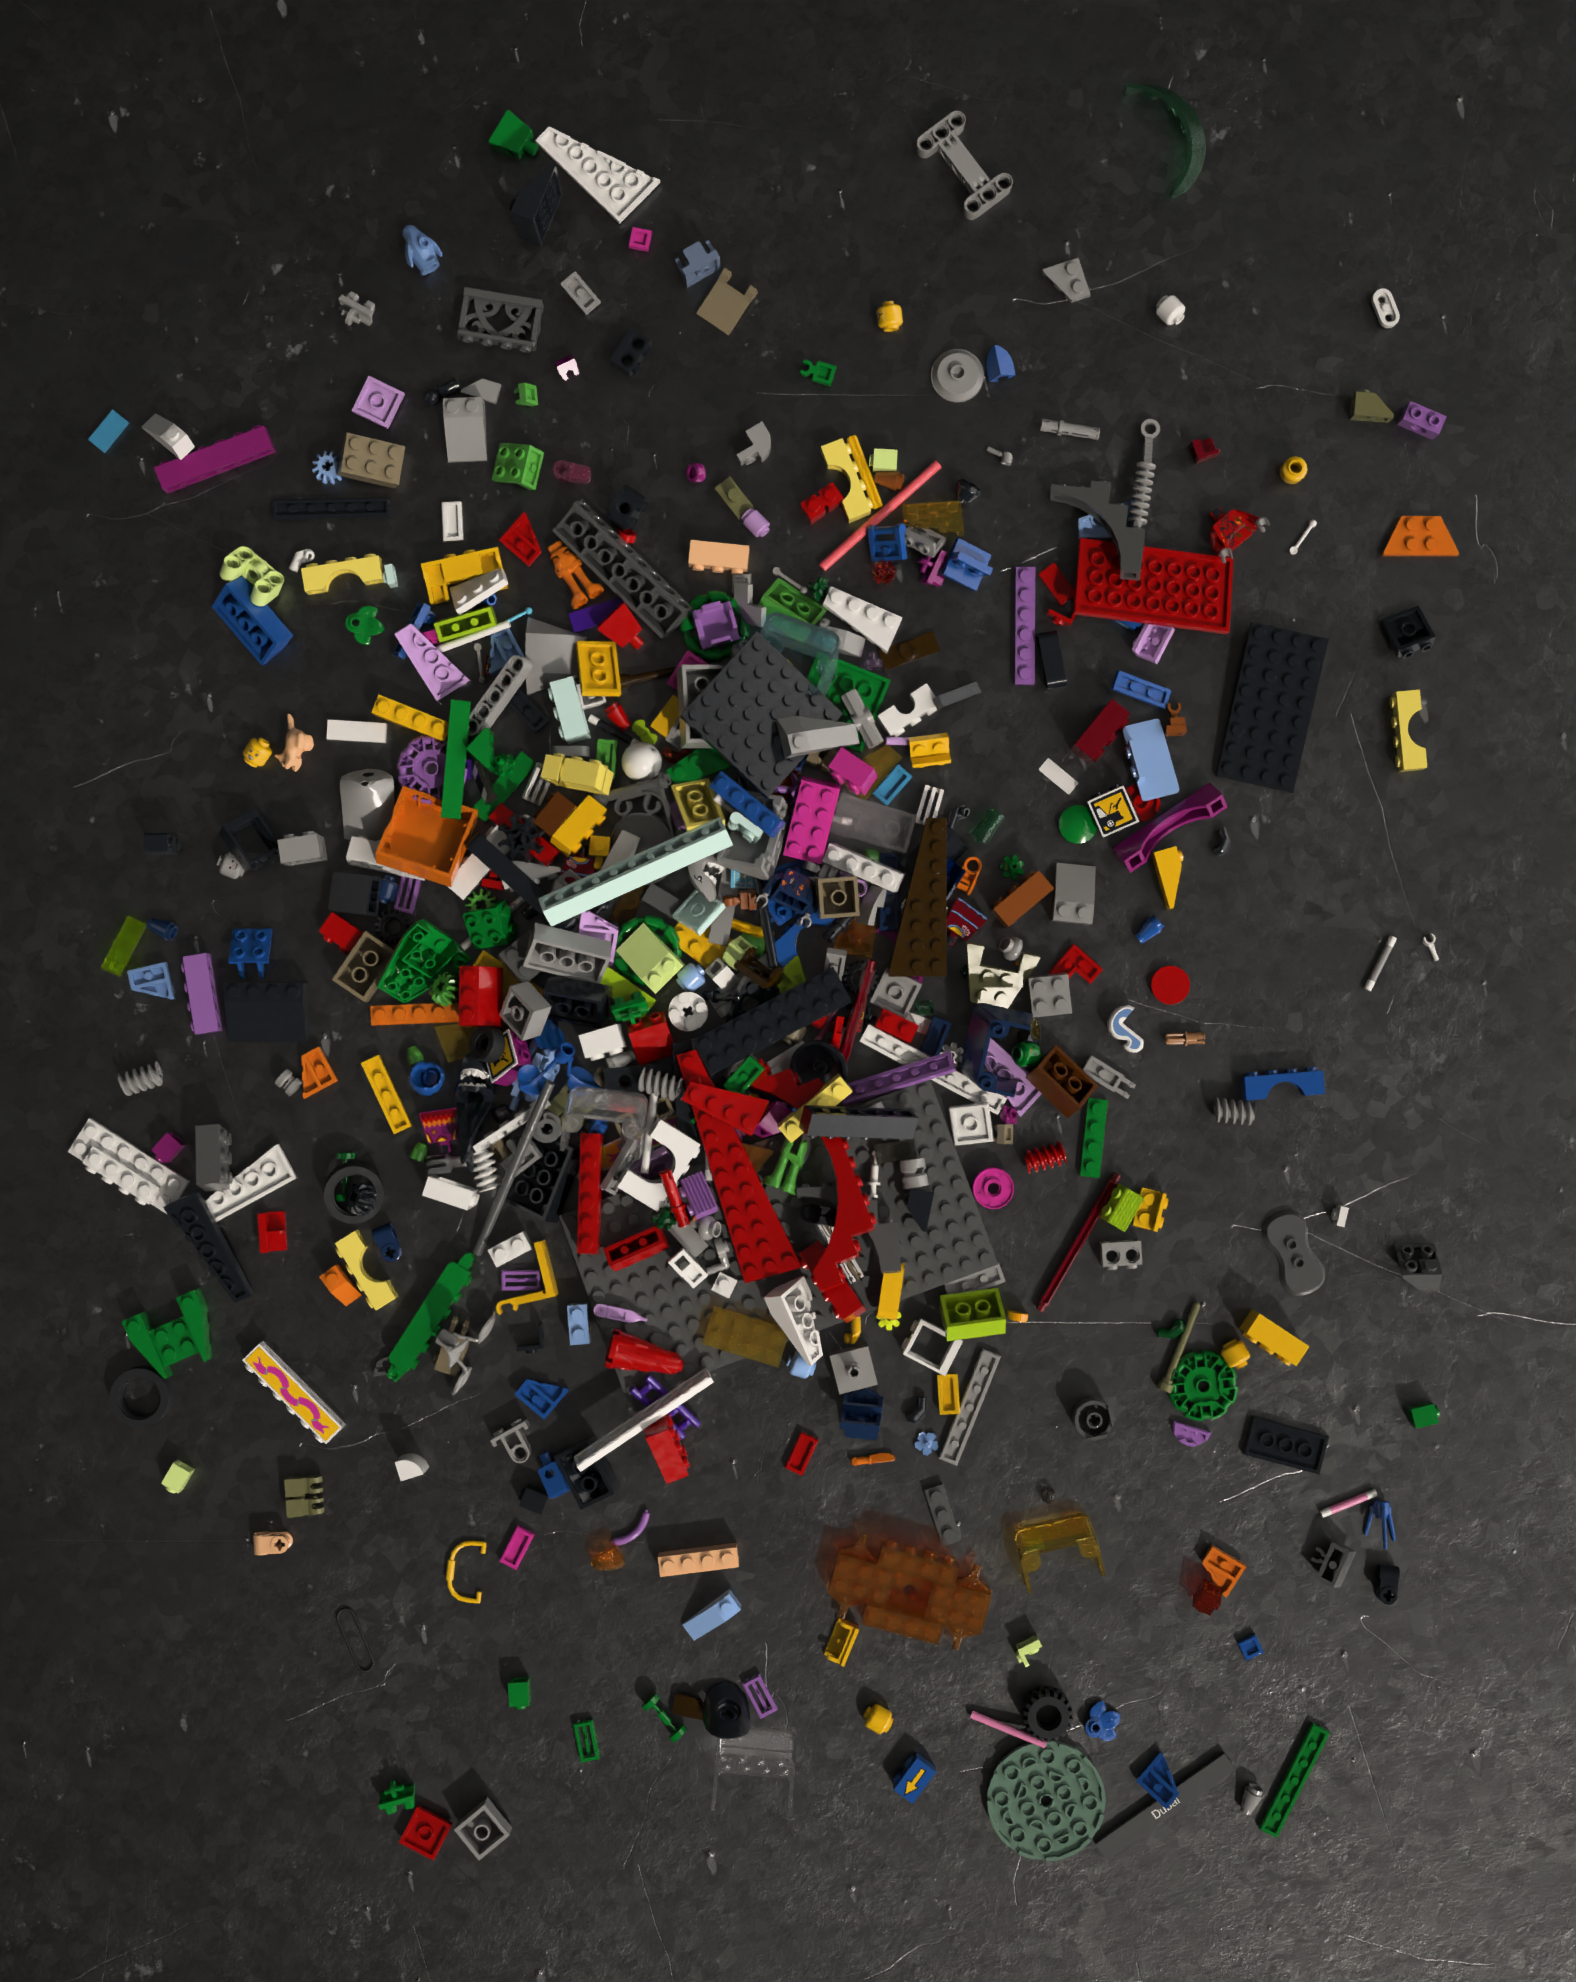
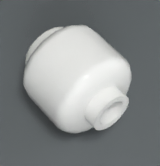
[1156,295,1185,325]

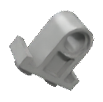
[490,1418,532,1463]

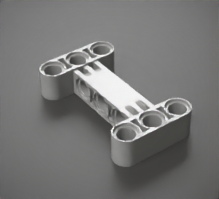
[916,111,1013,220]

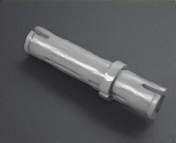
[1040,418,1100,440]

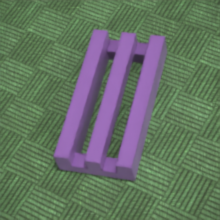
[393,876,421,914]
[501,1270,542,1290]
[742,1673,778,1719]

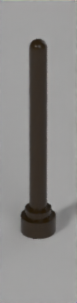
[619,660,711,690]

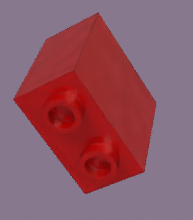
[626,1011,674,1065]

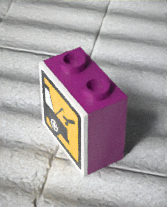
[486,1029,532,1086]

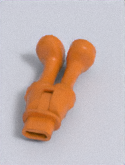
[548,541,604,609]

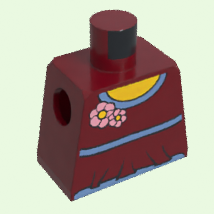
[560,845,596,884]
[947,897,988,947]

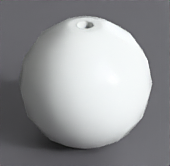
[622,741,662,782]

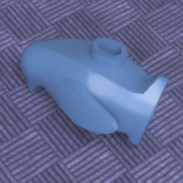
[402,225,442,275]

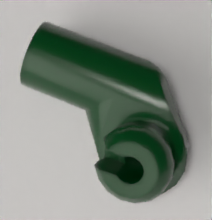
[1157,1319,1185,1339]

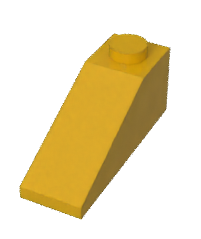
[1151,846,1183,910]

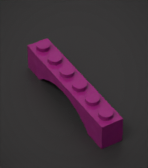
[1113,783,1227,873]

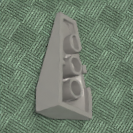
[776,716,859,759]

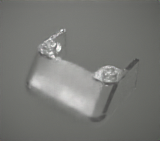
[560,1086,648,1160]

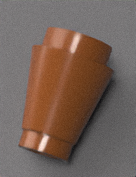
[874,471,904,491]

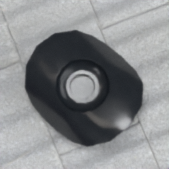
[703,1682,751,1739]

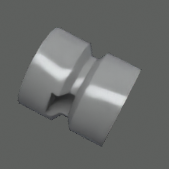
[899,1157,929,1189]

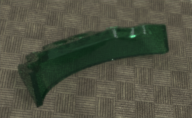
[1123,84,1206,198]

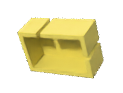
[541,753,614,796]

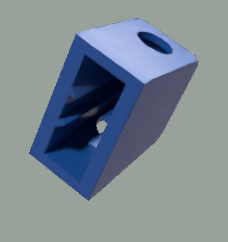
[537,1452,570,1499]

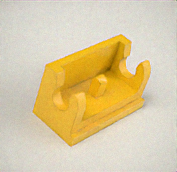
[824,1617,859,1666]

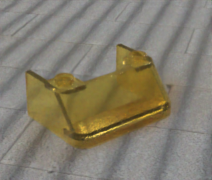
[1014,1513,1106,1593]

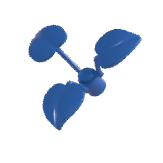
[517,1019,602,1097]

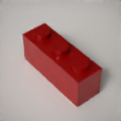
[603,1226,670,1272]

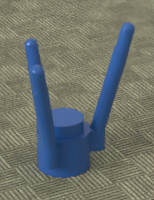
[1364,1501,1396,1550]

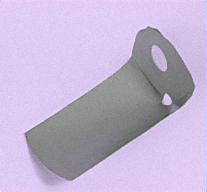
[340,769,394,841]

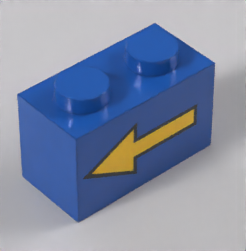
[892,1753,936,1804]

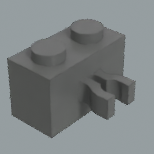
[1311,1542,1357,1588]

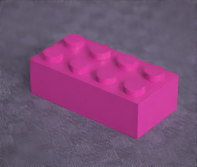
[783,775,841,864]

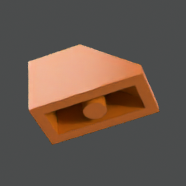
[319,1263,362,1306]

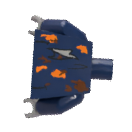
[754,867,817,928]

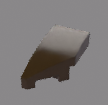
[672,1692,703,1720]

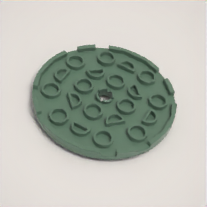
[987,1740,1106,1861]

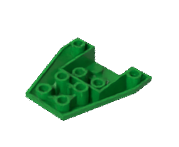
[376,919,471,1004]

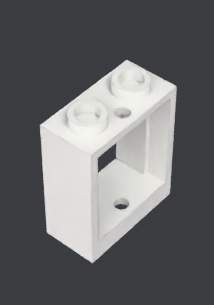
[422,1175,480,1210]
[901,1317,963,1376]

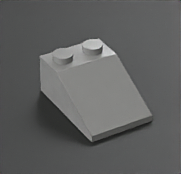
[443,397,487,463]
[1051,863,1096,925]

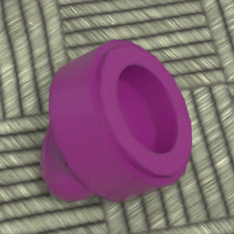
[686,463,706,483]

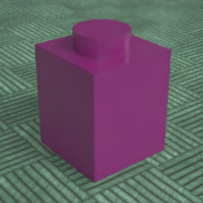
[152,1132,186,1163]

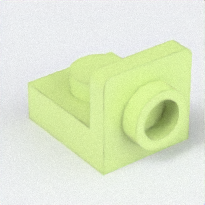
[1015,1634,1042,1667]

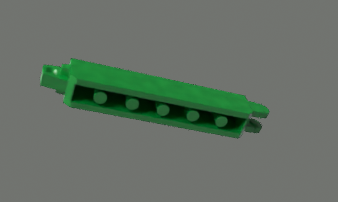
[386,1252,476,1382]

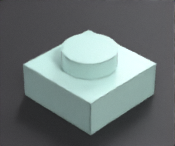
[382,564,399,588]

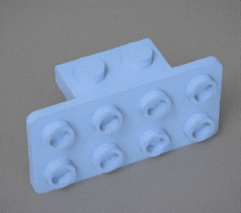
[1122,718,1179,801]

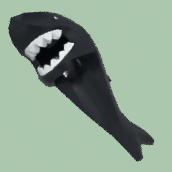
[454,1052,496,1174]

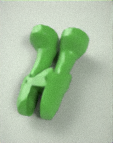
[762,1138,808,1196]

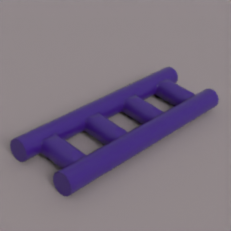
[629,1374,701,1439]

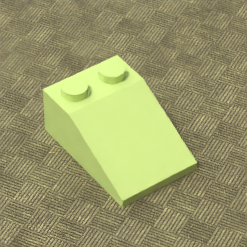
[616,923,685,994]

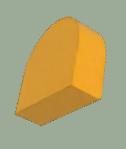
[1007,1310,1028,1322]

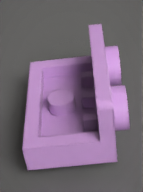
[1132,623,1175,664]

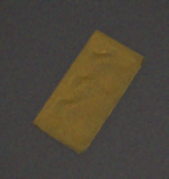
[703,1305,788,1368]

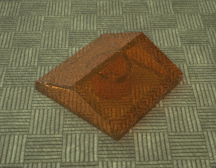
[834,917,877,958]

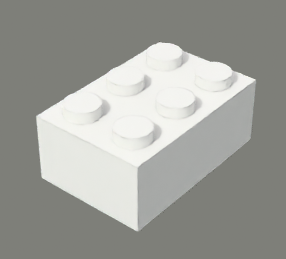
[578,1024,628,1061]

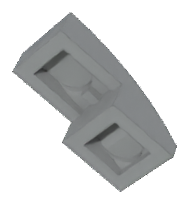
[855,885,887,926]

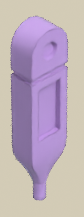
[594,1303,648,1323]

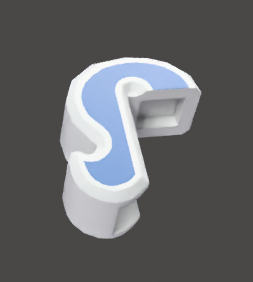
[1107,1005,1143,1052]

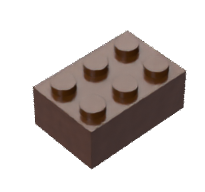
[1025,1045,1098,1119]

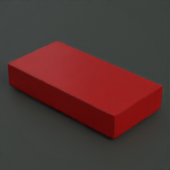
[1038,563,1075,606]
[784,1431,819,1476]

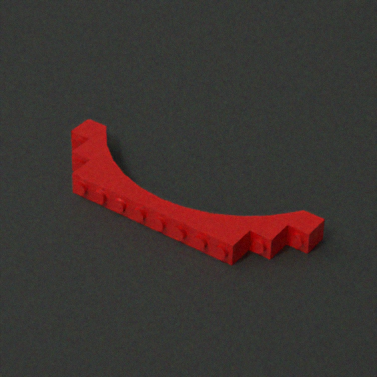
[748,1058,877,1292]

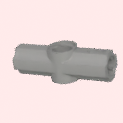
[841,689,884,749]

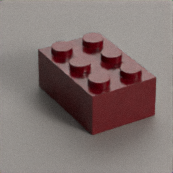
[1071,699,1131,764]

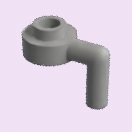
[706,1238,730,1275]

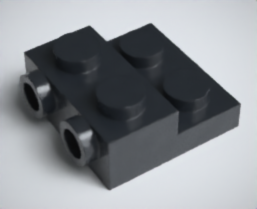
[1382,605,1436,659]

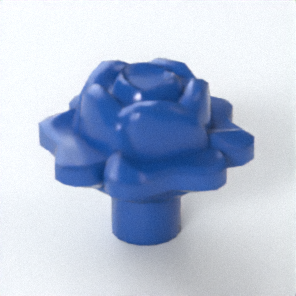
[588,1116,608,1135]

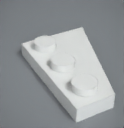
[450,568,508,615]

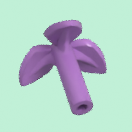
[774,772,799,806]

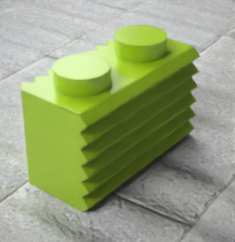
[1100,1184,1144,1232]

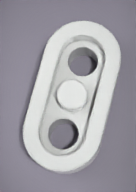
[1371,289,1400,328]

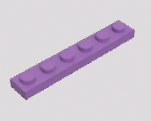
[1014,567,1035,685]
[842,1051,956,1106]

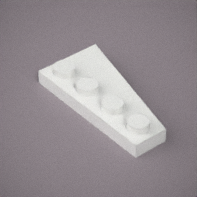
[823,587,903,654]

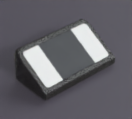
[472,760,498,805]

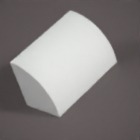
[395,1453,429,1481]

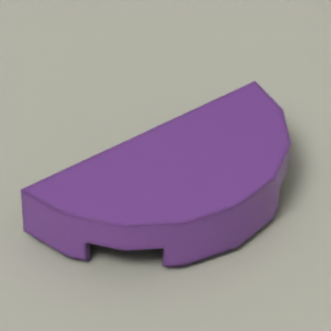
[1172,1420,1211,1447]

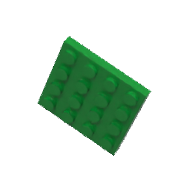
[807,651,891,753]

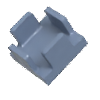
[674,240,721,288]

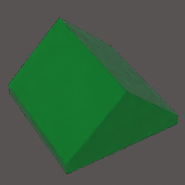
[466,728,495,772]

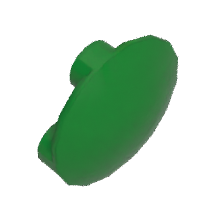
[1059,805,1097,844]

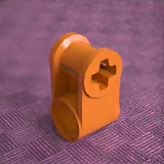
[955,857,982,896]

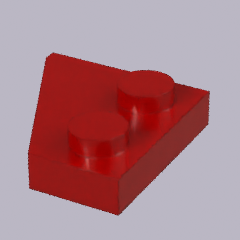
[499,512,542,567]

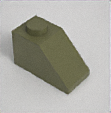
[1350,389,1394,423]

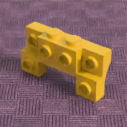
[421,547,508,605]

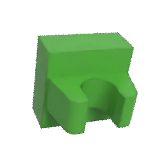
[514,382,538,407]

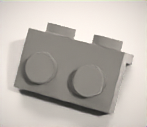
[904,521,946,558]

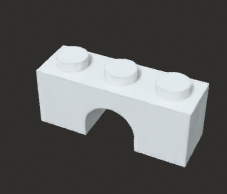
[877,683,937,737]

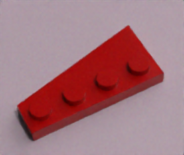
[680,1082,769,1136]

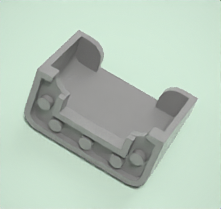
[716,791,791,881]

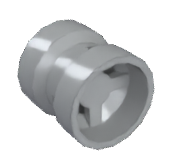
[275,1069,303,1097]

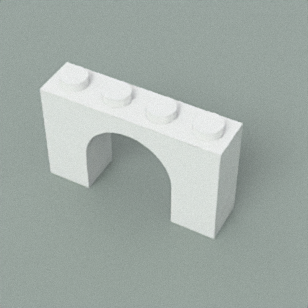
[615,1117,700,1212]

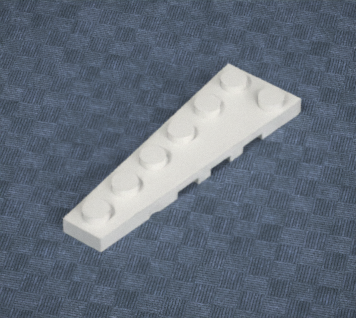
[205,1144,298,1222]

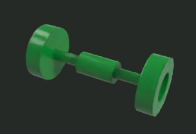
[335,1152,355,1201]
[641,1693,687,1743]

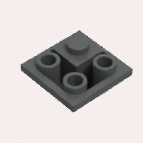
[1395,1244,1443,1290]

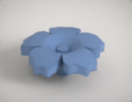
[915,1431,939,1456]

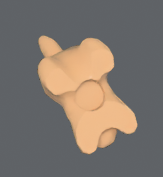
[275,714,314,772]

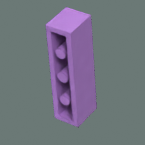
[181,953,223,1035]

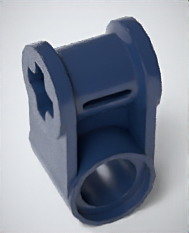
[372,1222,402,1262]

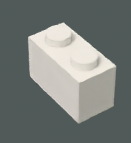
[488,1230,534,1268]

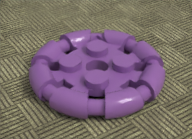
[397,735,468,804]

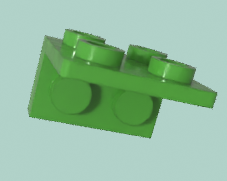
[492,443,544,490]

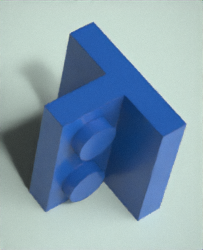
[941,538,993,591]

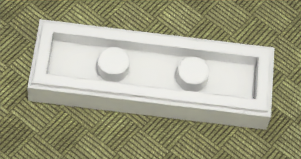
[326,720,387,743]

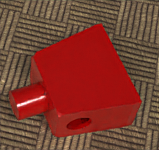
[597,601,644,650]

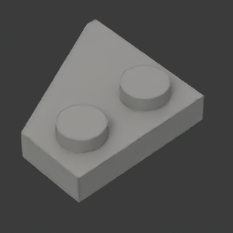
[1042,258,1091,303]

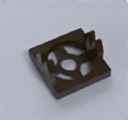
[734,947,784,989]

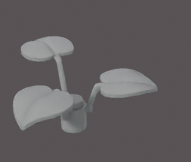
[435,1310,495,1396]

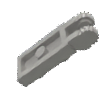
[1082,1055,1136,1099]

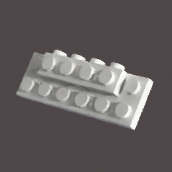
[68,1118,190,1214]

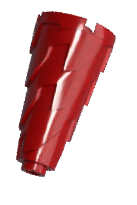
[604,1328,684,1375]

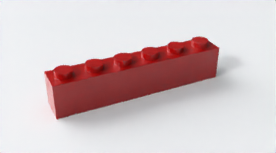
[577,1133,603,1255]

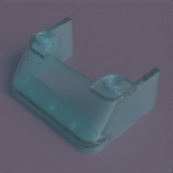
[760,612,841,696]

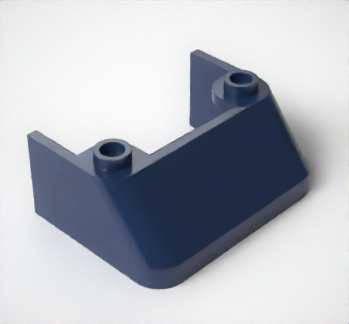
[960,1003,1033,1097]

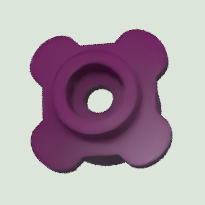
[1000,1105,1017,1125]

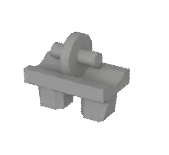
[339,291,375,326]

